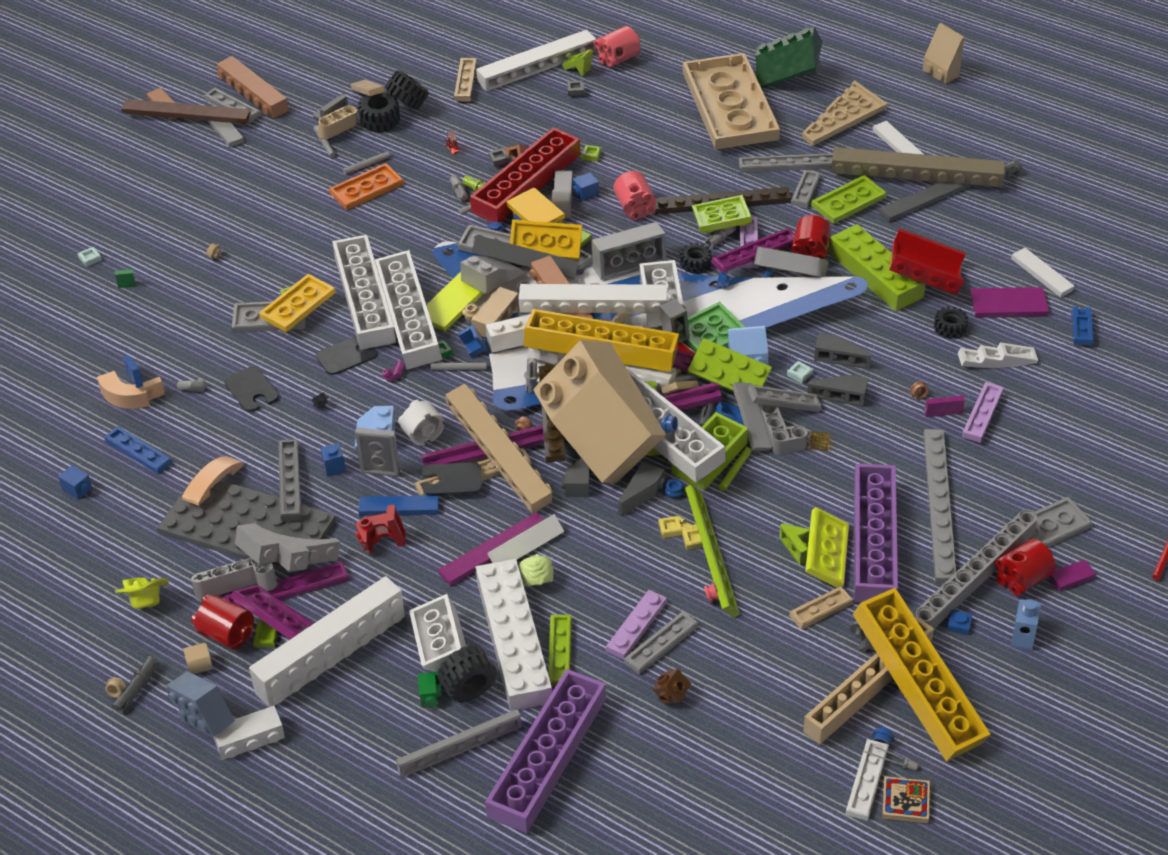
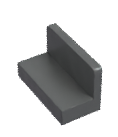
[313,94,348,120]

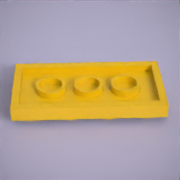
[510,219,582,260]
[259,274,335,332]

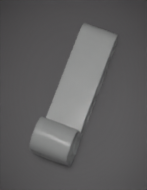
[552,171,573,219]
[754,247,828,277]
[758,404,808,455]
[191,558,277,600]

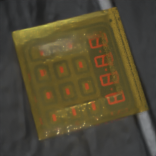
[809,431,830,451]

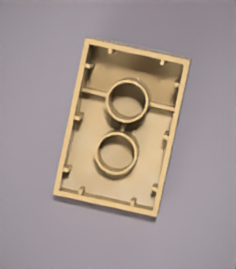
[533,340,666,483]

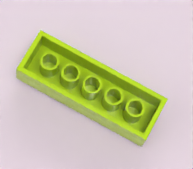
[828,224,925,311]

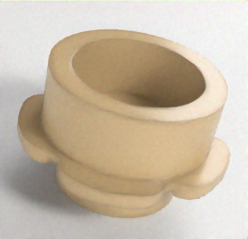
[206,243,222,260]
[462,304,480,321]
[105,677,126,698]

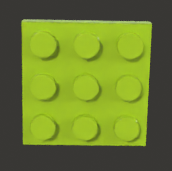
[692,195,752,233]

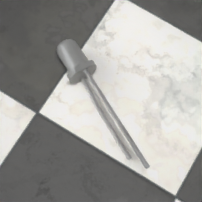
[864,746,919,771]

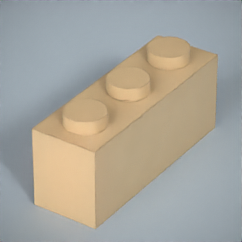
[471,287,519,338]

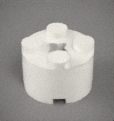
[398,400,444,445]

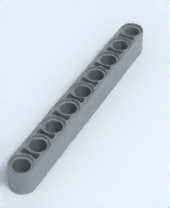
[915,509,1037,629]

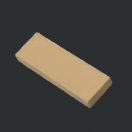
[789,586,853,630]

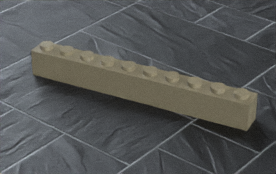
[831,147,1005,187]

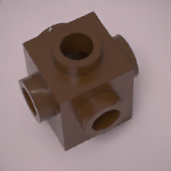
[652,669,691,705]

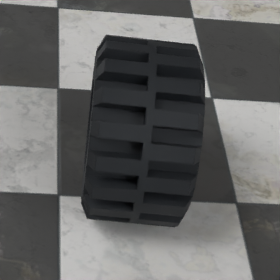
[385,70,429,110]
[358,92,400,132]
[438,645,497,703]

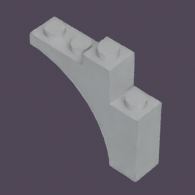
[235,523,340,572]

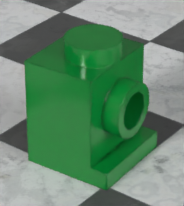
[417,672,442,708]

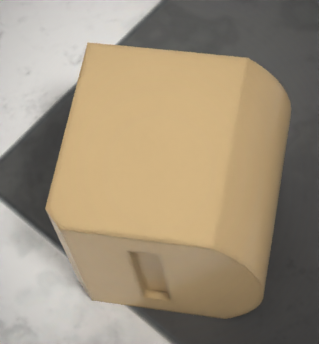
[183,643,213,674]

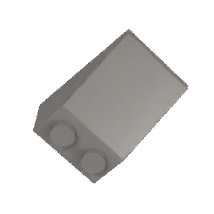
[461,256,524,294]

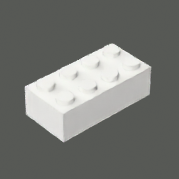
[639,260,683,327]

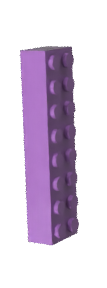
[854,463,898,602]
[485,669,606,834]

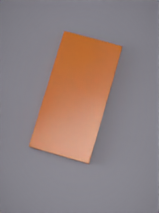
[329,163,404,210]

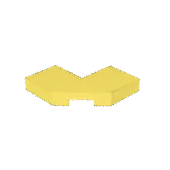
[658,516,703,550]

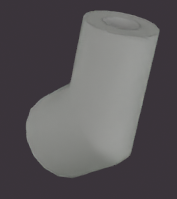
[177,379,206,392]

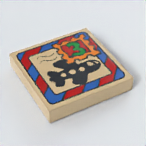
[882,776,930,823]

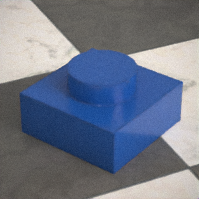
[947,610,972,635]

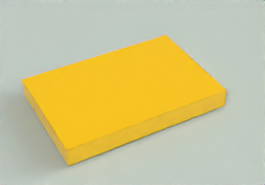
[506,188,565,223]

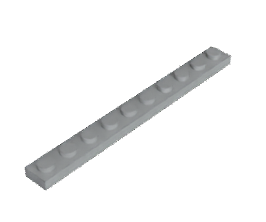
[923,429,956,583]

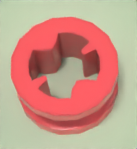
[704,583,719,603]

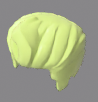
[519,554,554,587]

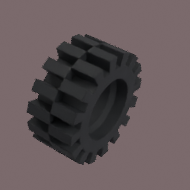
[680,242,712,274]
[934,306,968,339]

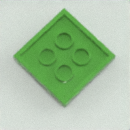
[684,301,745,352]

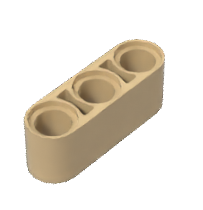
[318,106,357,139]

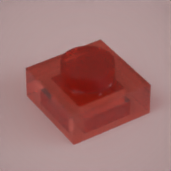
[445,130,458,154]

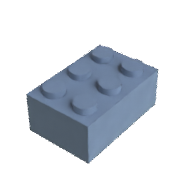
[166,671,235,736]

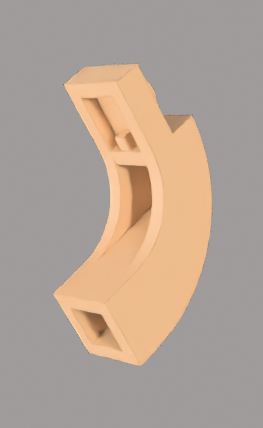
[97,371,165,409]

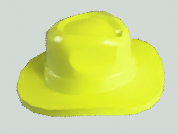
[114,578,169,609]

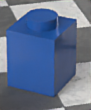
[572,172,599,201]
[320,443,346,477]
[58,465,92,499]

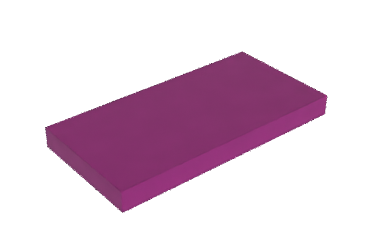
[970,287,1049,318]
[230,585,313,639]

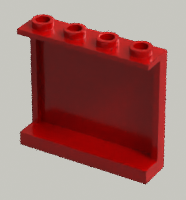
[889,228,966,295]

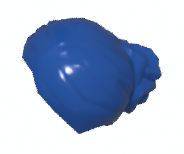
[715,402,744,426]

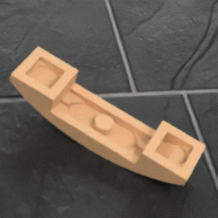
[182,456,244,506]

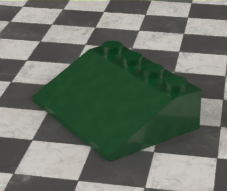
[755,27,823,89]

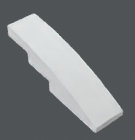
[958,342,1038,368]

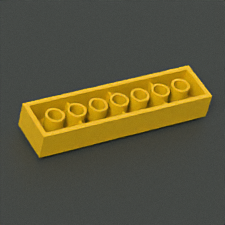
[523,309,679,372]
[853,588,990,762]

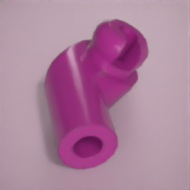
[382,361,405,381]

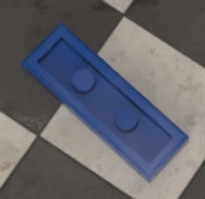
[123,355,143,388]

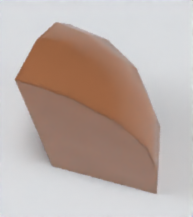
[504,145,530,159]

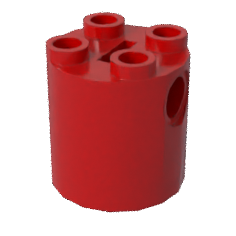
[791,215,831,260]
[996,539,1056,596]
[191,595,254,650]

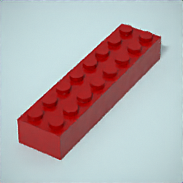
[470,127,581,223]

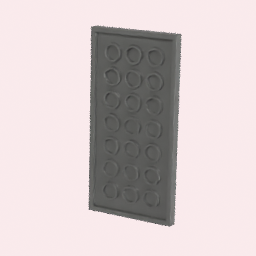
[157,473,336,575]

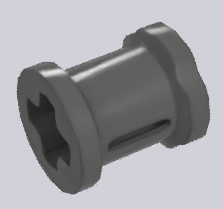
[1004,159,1022,179]

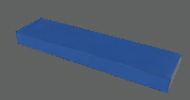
[104,426,172,475]
[358,495,439,516]

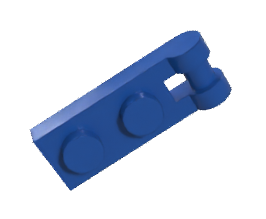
[1071,306,1093,346]

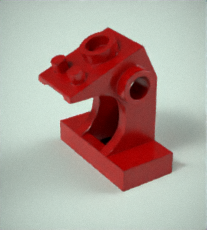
[355,505,406,555]

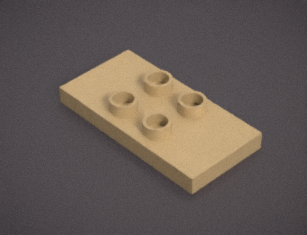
[683,53,780,150]

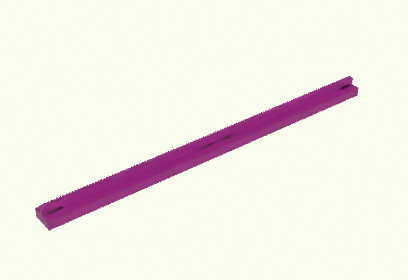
[421,382,722,467]

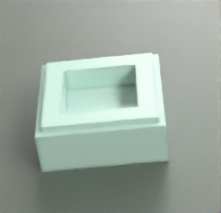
[78,247,102,267]
[787,361,813,384]

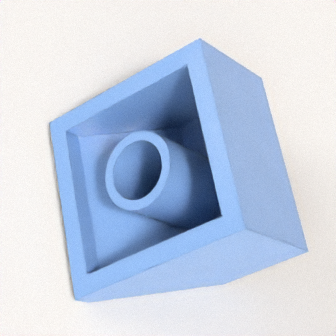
[728,326,768,365]
[355,406,395,450]

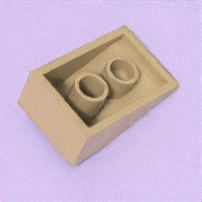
[923,23,964,84]

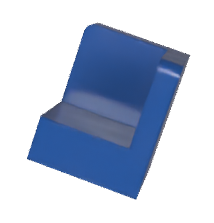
[458,325,487,358]

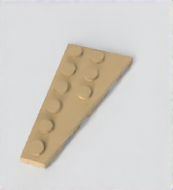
[802,80,887,146]

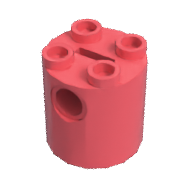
[594,26,640,67]
[613,171,656,221]

